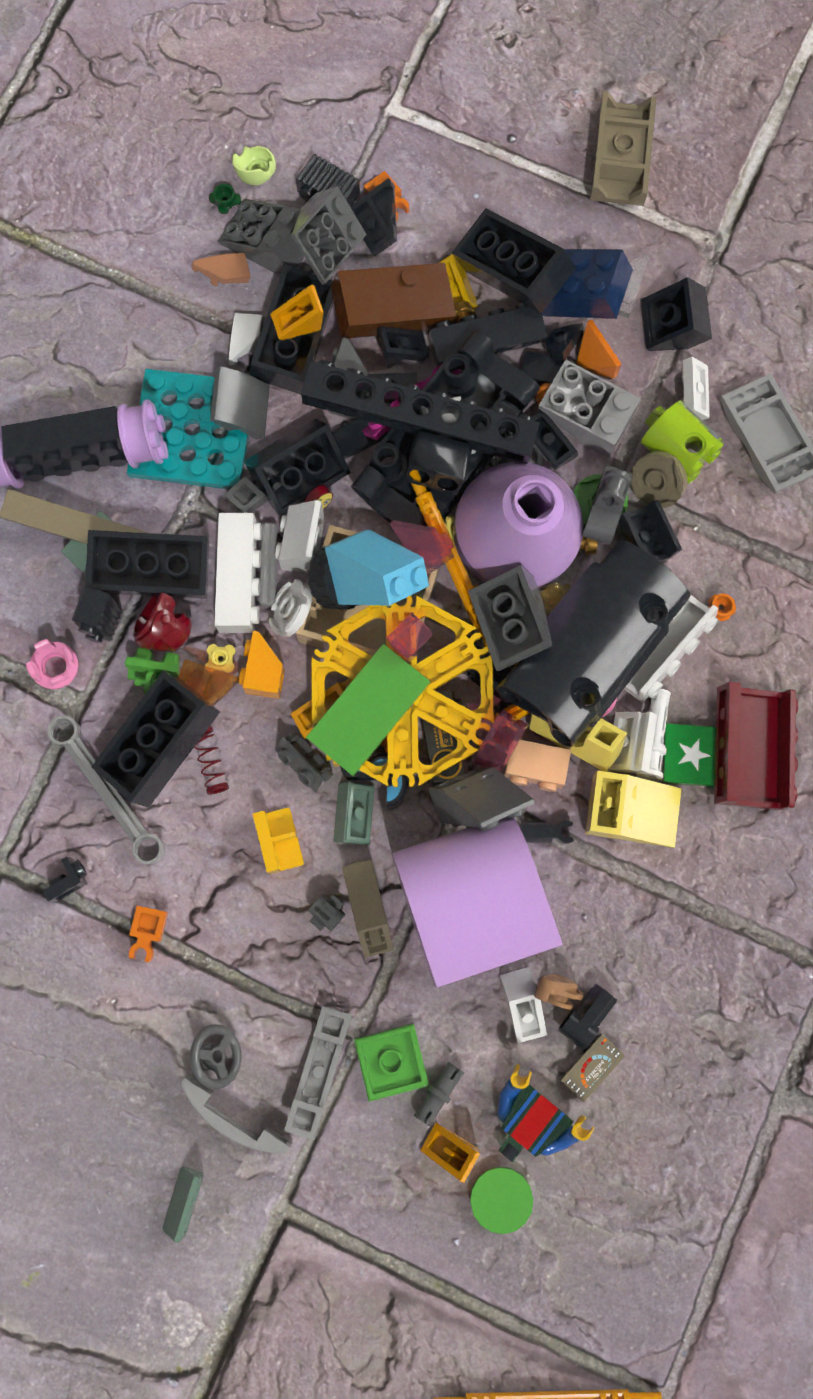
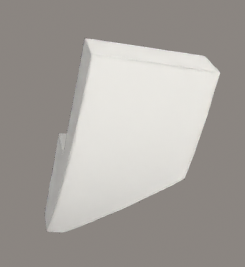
[229,313,263,365]

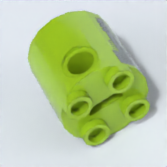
[641,400,724,484]

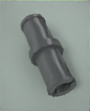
[413,1062,464,1127]

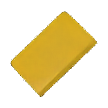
[439,254,478,309]

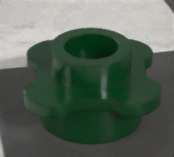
[209,184,241,214]

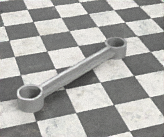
[47,715,166,865]

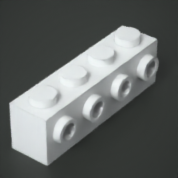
[215,513,262,633]

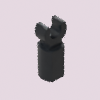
[521,820,574,844]

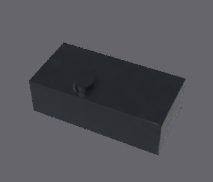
[452,208,576,314]
[250,264,334,395]
[85,530,210,599]
[91,670,221,808]

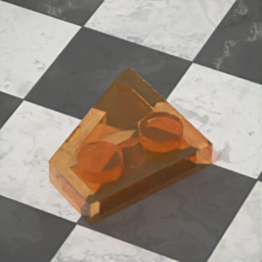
[178,659,239,706]

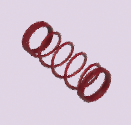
[194,726,229,795]

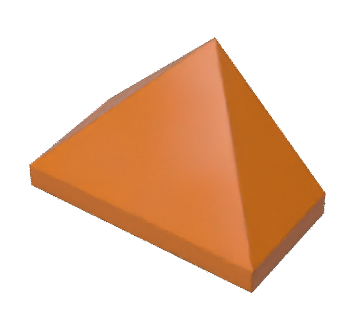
[576,319,622,379]

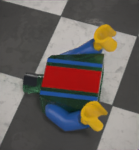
[497,1064,594,1162]

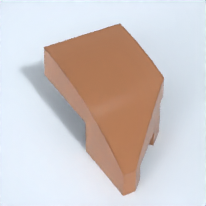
[191,253,251,287]

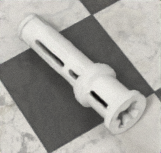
[636,689,671,780]

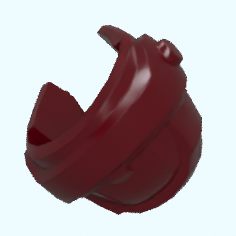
[133,593,192,652]

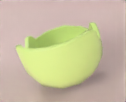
[232,146,276,186]

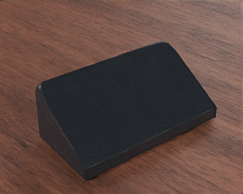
[532,410,578,470]

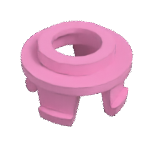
[26,639,79,690]

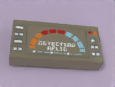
[559,1033,625,1103]

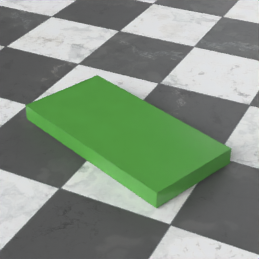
[306,644,431,777]

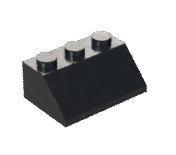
[243,418,351,517]

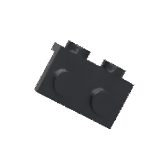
[618,500,682,563]

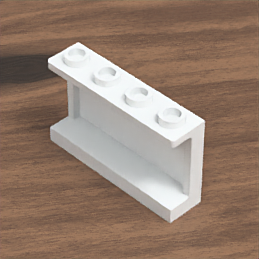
[624,595,718,703]

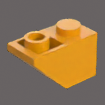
[239,631,285,699]

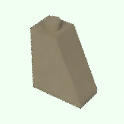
[342,859,394,958]

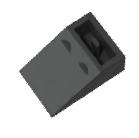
[291,186,366,285]
[218,199,304,274]
[429,767,535,831]

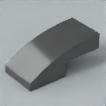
[224,476,286,513]

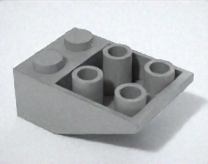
[538,360,641,458]

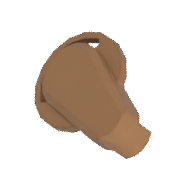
[534,974,584,1010]

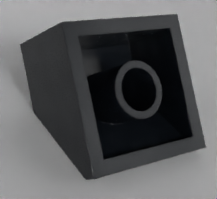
[641,277,712,351]

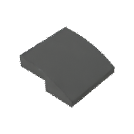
[210,366,270,440]

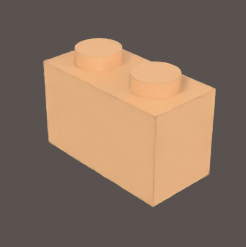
[504,738,571,792]

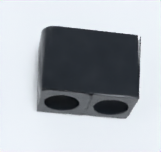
[404,431,472,496]

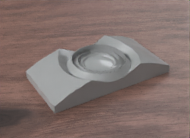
[720,373,813,494]

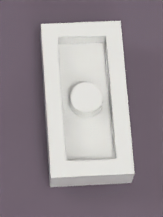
[682,357,710,420]

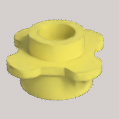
[206,644,236,673]

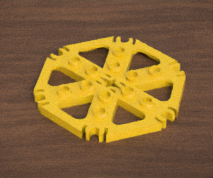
[312,595,494,787]

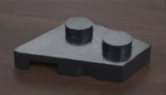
[350,178,397,256]

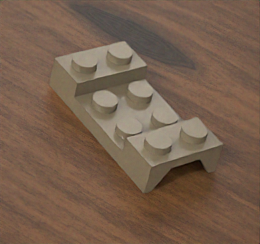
[590,91,657,206]

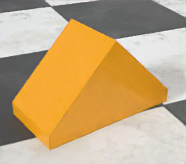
[270,285,323,340]
[420,1123,480,1183]

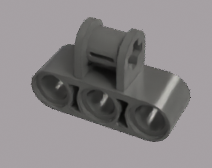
[582,465,633,545]

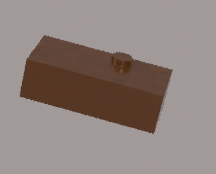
[330,263,456,339]

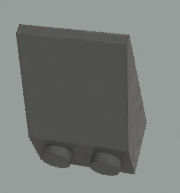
[468,565,552,671]

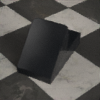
[377,326,429,369]

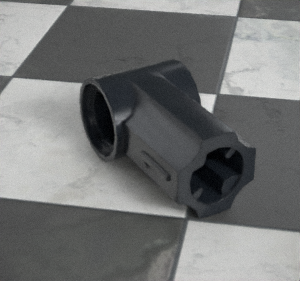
[558,984,617,1050]

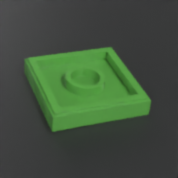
[354,1023,429,1102]

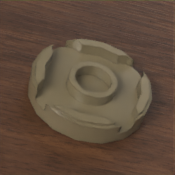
[631,451,687,508]

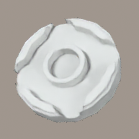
[269,579,312,637]

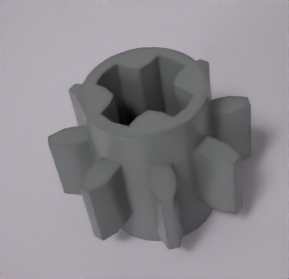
[308,894,346,931]

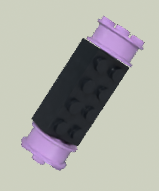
[0,399,168,489]

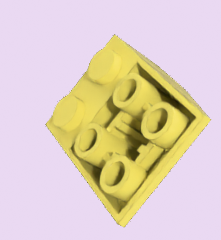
[585,770,681,848]

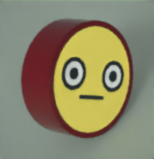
[305,485,333,509]

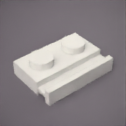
[609,712,657,773]

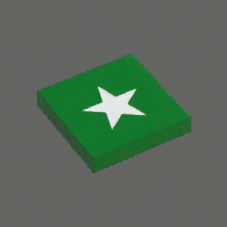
[662,724,716,787]

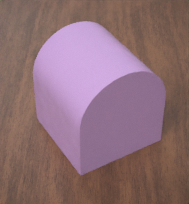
[391,817,563,988]

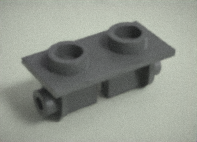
[275,732,333,793]

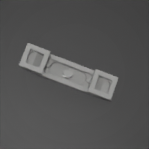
[284,1006,352,1140]
[181,1075,293,1153]

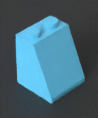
[325,530,429,606]

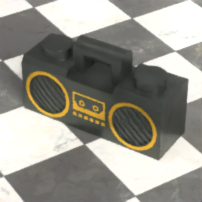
[422,691,479,787]

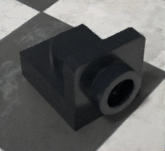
[43,856,87,903]

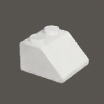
[275,500,325,573]

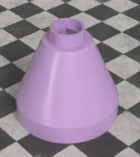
[453,462,583,589]

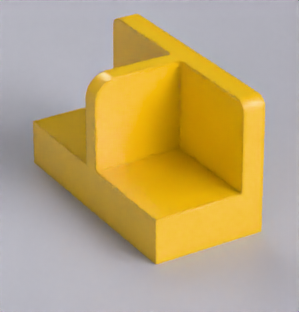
[252,808,304,874]

